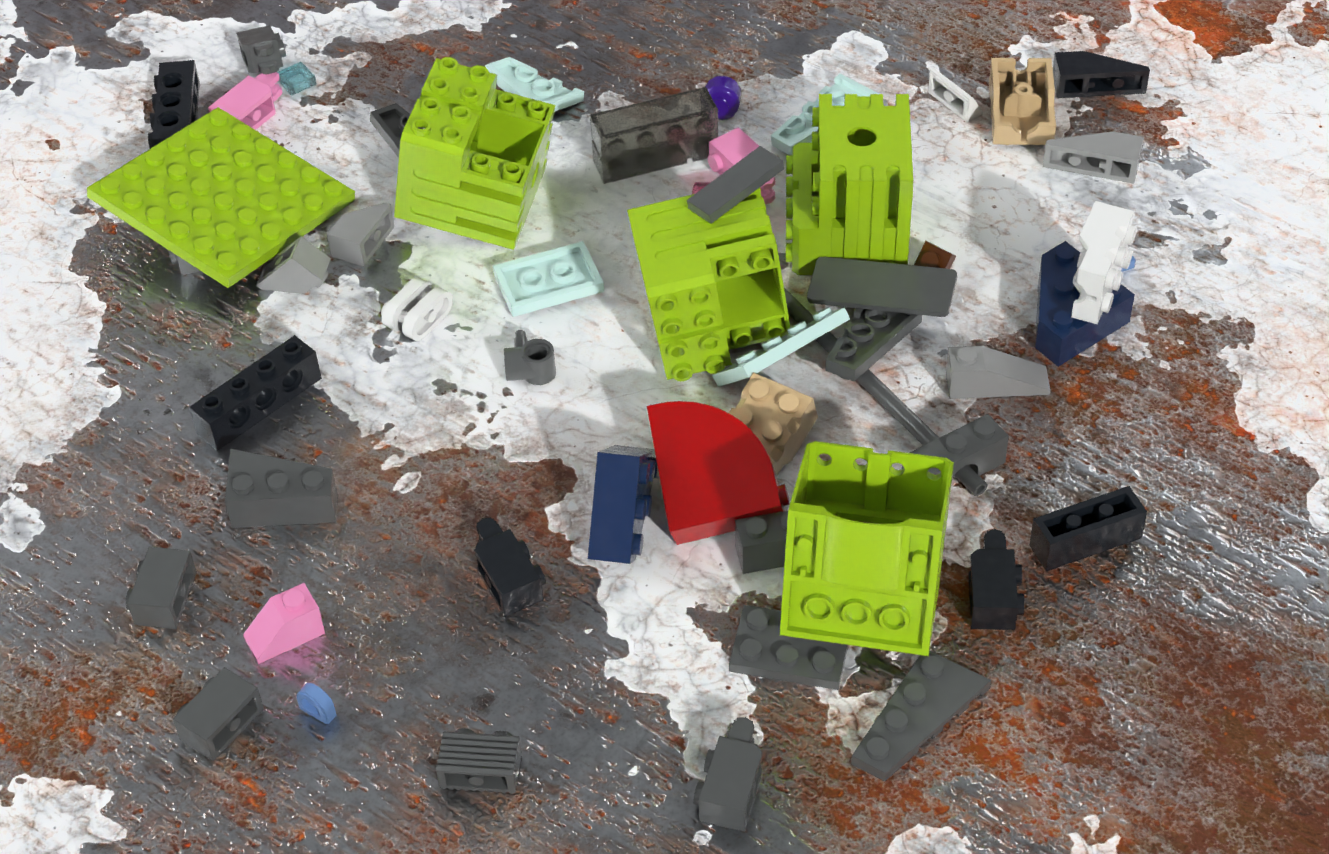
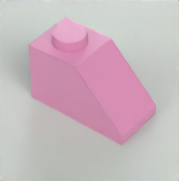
[243,583,325,664]

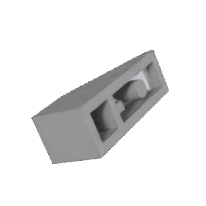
[1043,131,1144,184]
[946,346,1051,399]

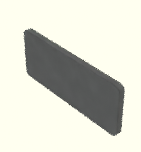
[807,257,957,317]

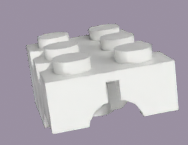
[1071,201,1137,324]

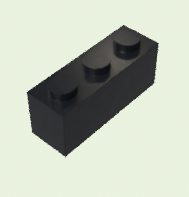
[1029,486,1147,571]

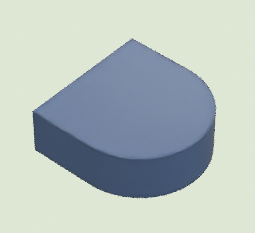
[297,683,337,725]

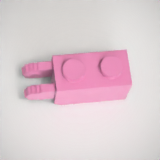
[208,72,283,130]
[708,127,775,204]

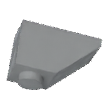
[327,203,395,267]
[256,236,331,294]

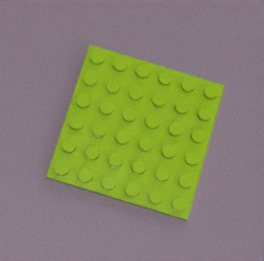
[87,107,355,288]

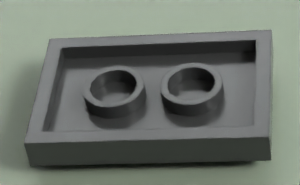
[729,605,848,690]

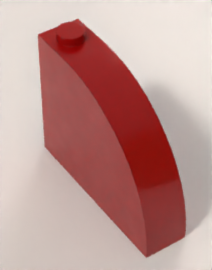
[647,401,790,545]

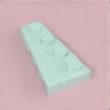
[771,74,879,155]
[712,307,850,387]

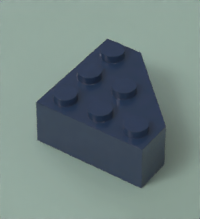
[1035,241,1135,367]
[588,445,659,564]

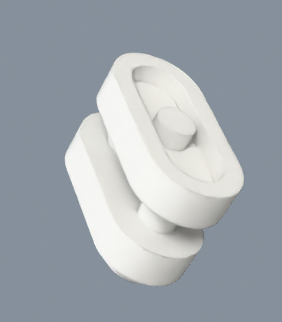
[381,278,453,341]

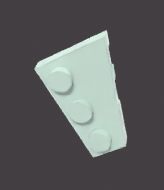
[485,57,584,111]

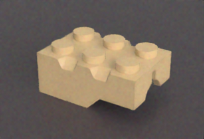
[989,58,1056,145]
[729,372,818,476]

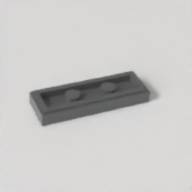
[687,146,784,224]

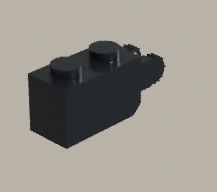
[474,517,546,617]
[968,528,1024,630]

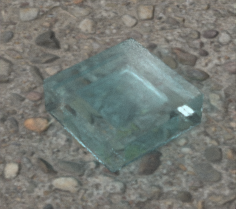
[277,62,317,96]

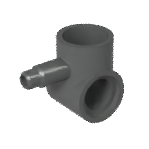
[504,330,556,385]

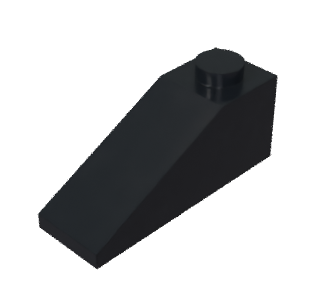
[1053,51,1150,98]

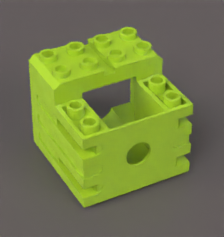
[394,57,556,250]
[786,94,914,275]
[627,188,790,381]
[780,441,954,656]

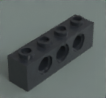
[148,60,200,149]
[189,335,322,451]

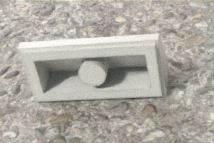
[928,68,983,123]

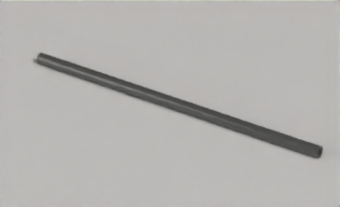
[784,288,988,496]

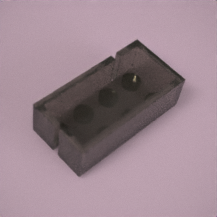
[590,87,718,184]

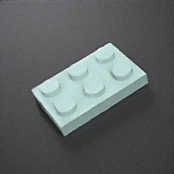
[493,241,604,317]

